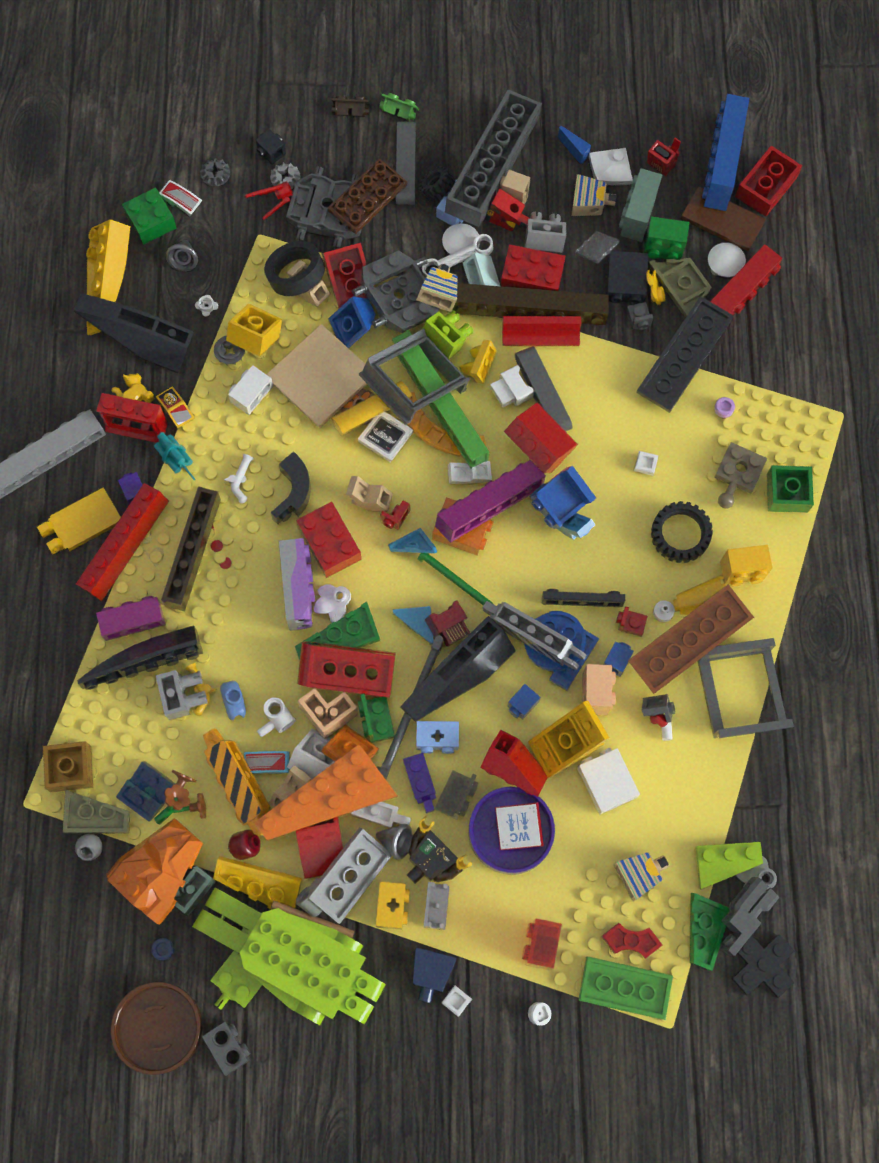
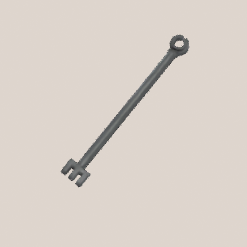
[377,635,443,779]

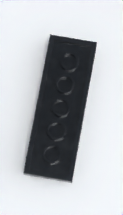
[637,296,734,413]

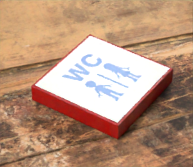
[495,802,544,850]

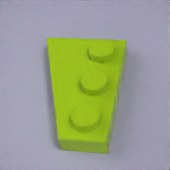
[695,842,763,890]

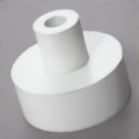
[653,601,675,622]

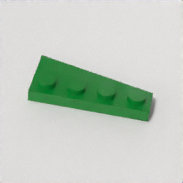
[295,602,380,660]

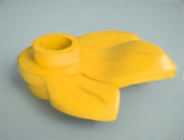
[646,270,665,305]

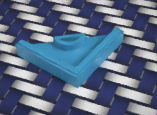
[388,528,437,554]
[393,606,434,645]

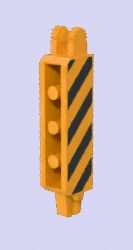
[203,729,271,836]

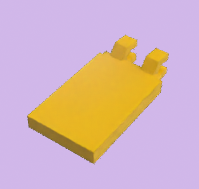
[37,487,121,554]

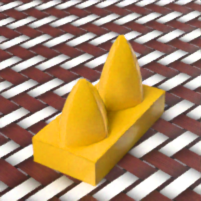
[459,340,497,384]

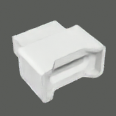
[490,365,534,408]

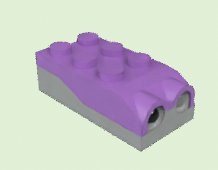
[279,538,315,631]

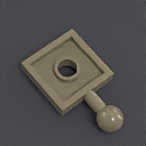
[714,442,767,509]

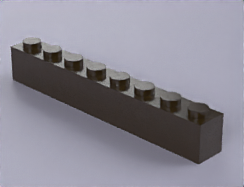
[452,283,609,325]

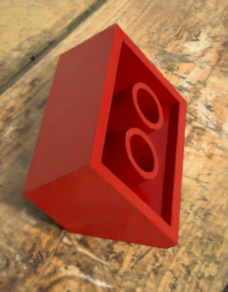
[504,403,578,474]

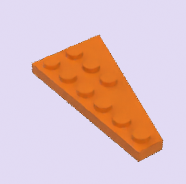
[254,744,398,841]

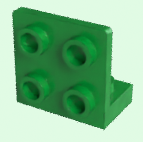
[357,693,395,743]

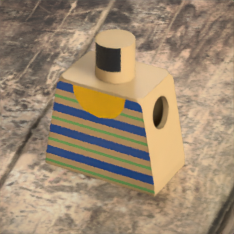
[572,174,616,216]
[416,264,458,312]
[614,852,669,902]

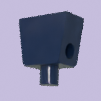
[413,948,456,1003]

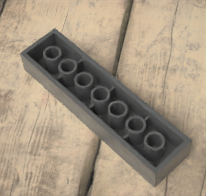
[445,90,542,227]

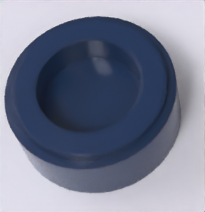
[151,938,174,961]

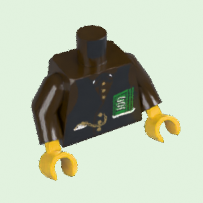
[407,816,472,884]

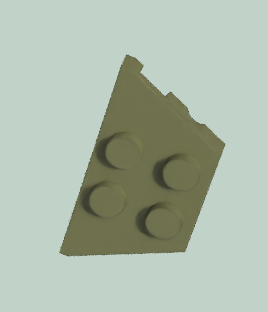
[648,258,712,318]

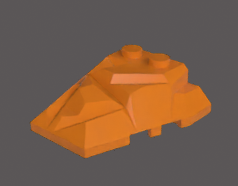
[106,818,203,925]

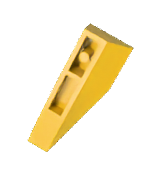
[86,220,130,335]

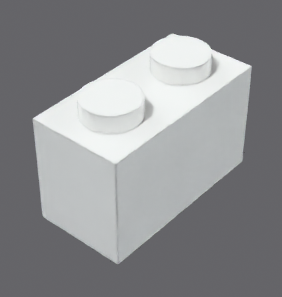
[228,365,273,415]

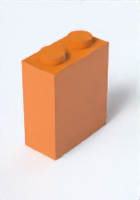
[432,497,494,556]

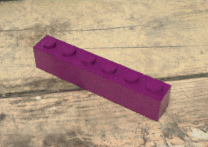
[435,460,546,543]

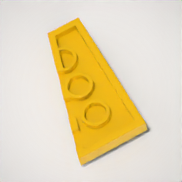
[213,856,302,910]

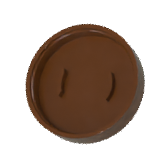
[111,982,202,1075]

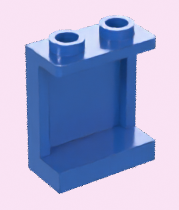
[530,466,596,529]

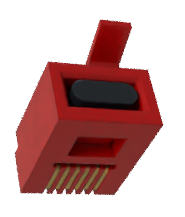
[647,138,681,176]

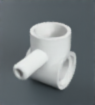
[257,697,296,737]

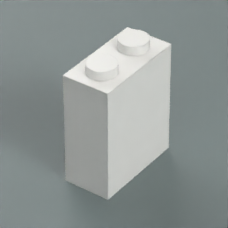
[578,748,640,815]

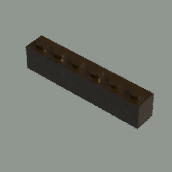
[161,487,221,612]

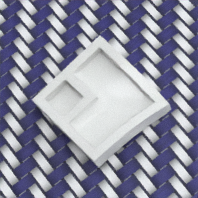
[589,148,633,185]

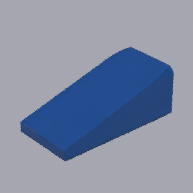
[558,126,591,164]

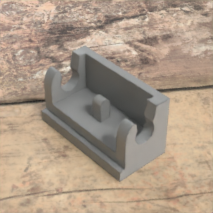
[424,882,449,930]

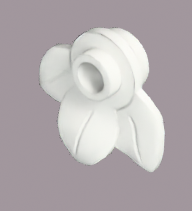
[314,584,351,623]

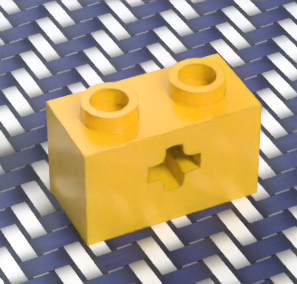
[376,882,410,930]

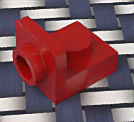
[380,500,411,530]
[616,606,648,637]

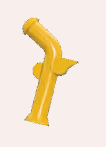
[185,663,217,716]

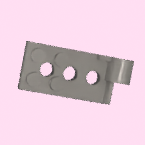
[296,827,392,924]

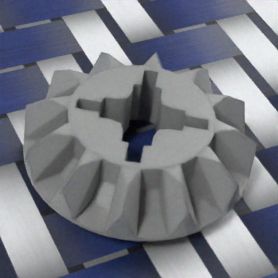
[270,162,300,189]

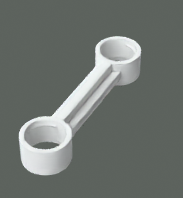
[422,234,493,278]

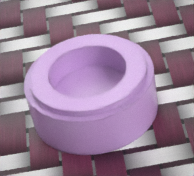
[714,397,735,418]

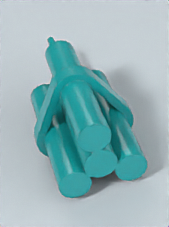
[154,432,195,480]

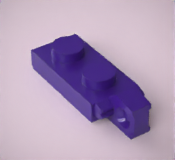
[403,753,436,813]

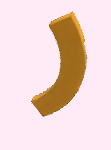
[407,392,486,456]

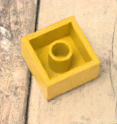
[226,303,282,357]
[720,544,773,587]

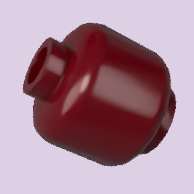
[228,830,261,860]

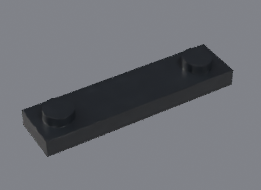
[541,589,625,607]

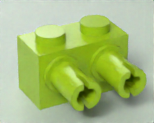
[422,310,473,359]

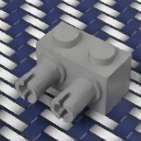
[525,212,566,253]
[155,670,208,720]

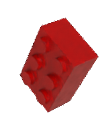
[735,146,802,217]
[501,244,565,291]
[296,502,362,578]

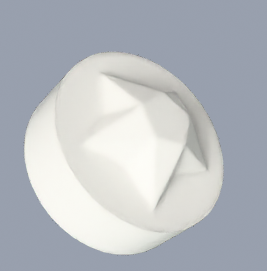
[528,1002,551,1025]

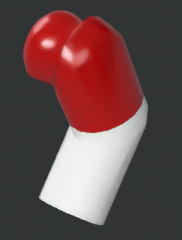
[650,714,673,741]

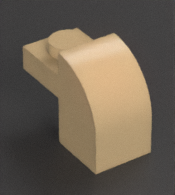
[287,260,330,307]
[346,476,393,512]
[269,765,311,808]

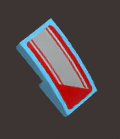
[244,751,289,774]

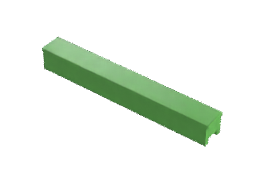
[392,330,489,469]

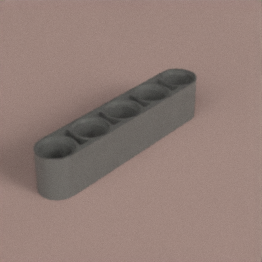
[396,122,416,205]
[515,346,573,431]

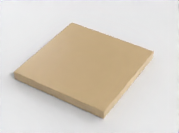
[266,324,367,428]

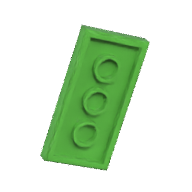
[578,956,673,1020]

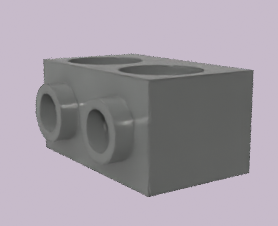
[202,1022,251,1076]

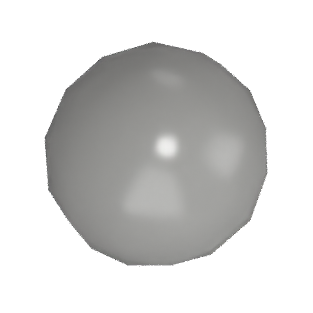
[75,834,102,861]

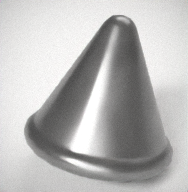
[166,240,198,271]
[376,824,413,860]

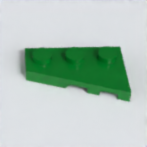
[690,893,729,971]

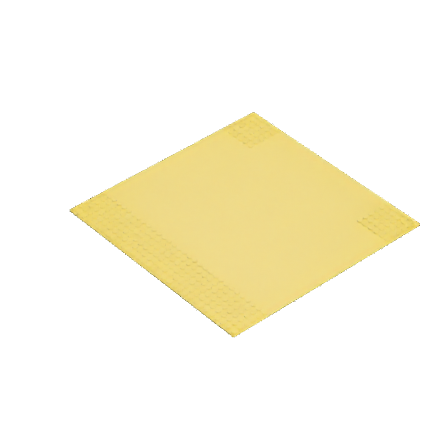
[23,235,844,1029]

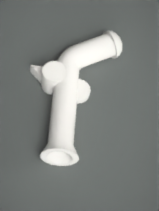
[224,454,254,504]

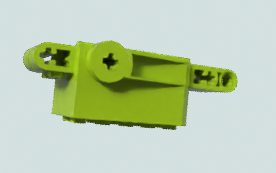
[192,888,386,1025]

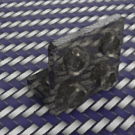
[435,770,479,820]

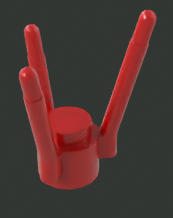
[245,181,293,220]

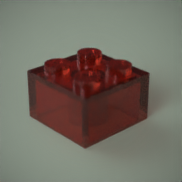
[522,918,562,971]

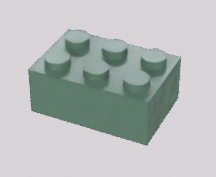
[619,168,662,242]

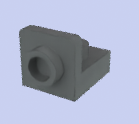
[627,302,653,330]
[642,694,675,723]

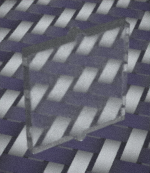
[576,231,619,263]

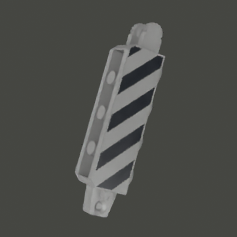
[482,601,586,670]

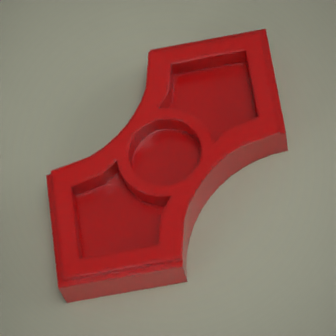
[601,923,663,959]

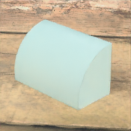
[462,253,500,286]

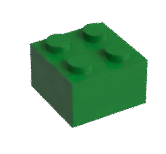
[122,188,177,245]
[644,216,689,260]
[767,465,814,513]

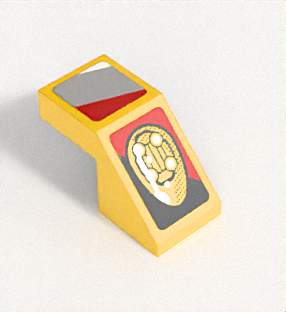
[156,386,194,429]

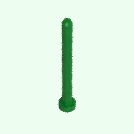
[418,553,493,605]

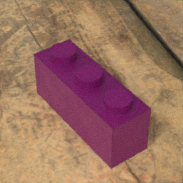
[96,596,166,641]

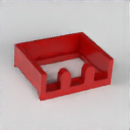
[96,393,168,443]

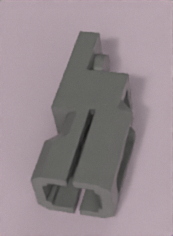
[720,877,779,956]

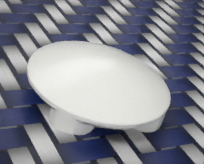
[442,223,480,255]
[708,243,746,277]

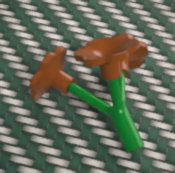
[154,770,206,825]

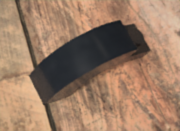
[271,451,311,524]

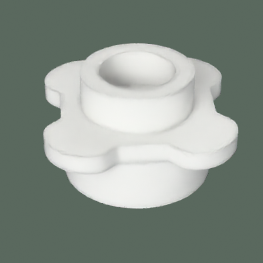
[195,295,218,317]

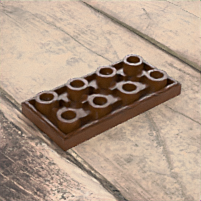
[328,158,407,234]
[681,186,766,252]

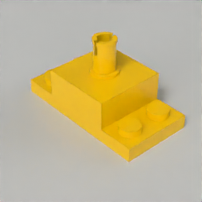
[528,700,609,778]

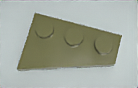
[63,790,130,834]

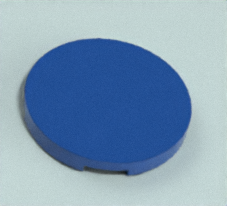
[524,611,586,672]

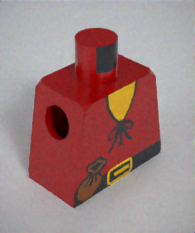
[485,189,531,231]

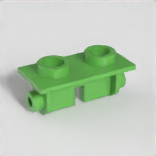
[379,93,419,121]

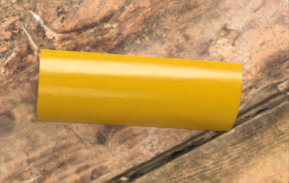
[331,381,412,436]

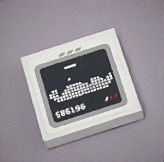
[358,412,413,463]

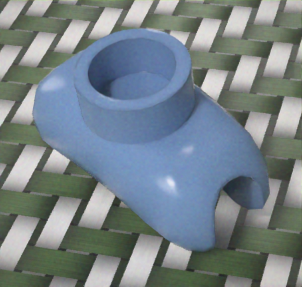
[220,681,246,721]

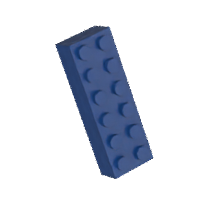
[702,94,749,211]

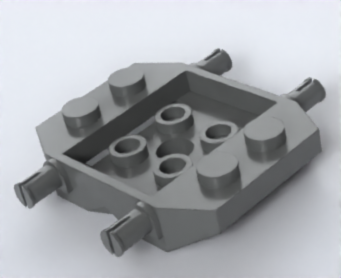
[286,166,362,250]
[352,250,439,333]

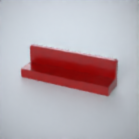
[502,316,581,346]

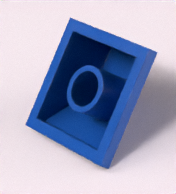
[328,297,376,348]

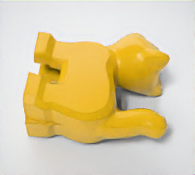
[112,373,154,403]

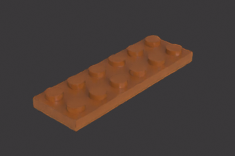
[628,584,755,694]

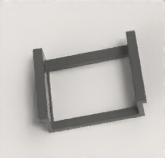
[359,329,470,425]
[697,638,794,739]

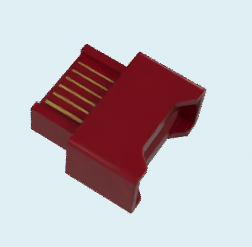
[425,600,470,647]

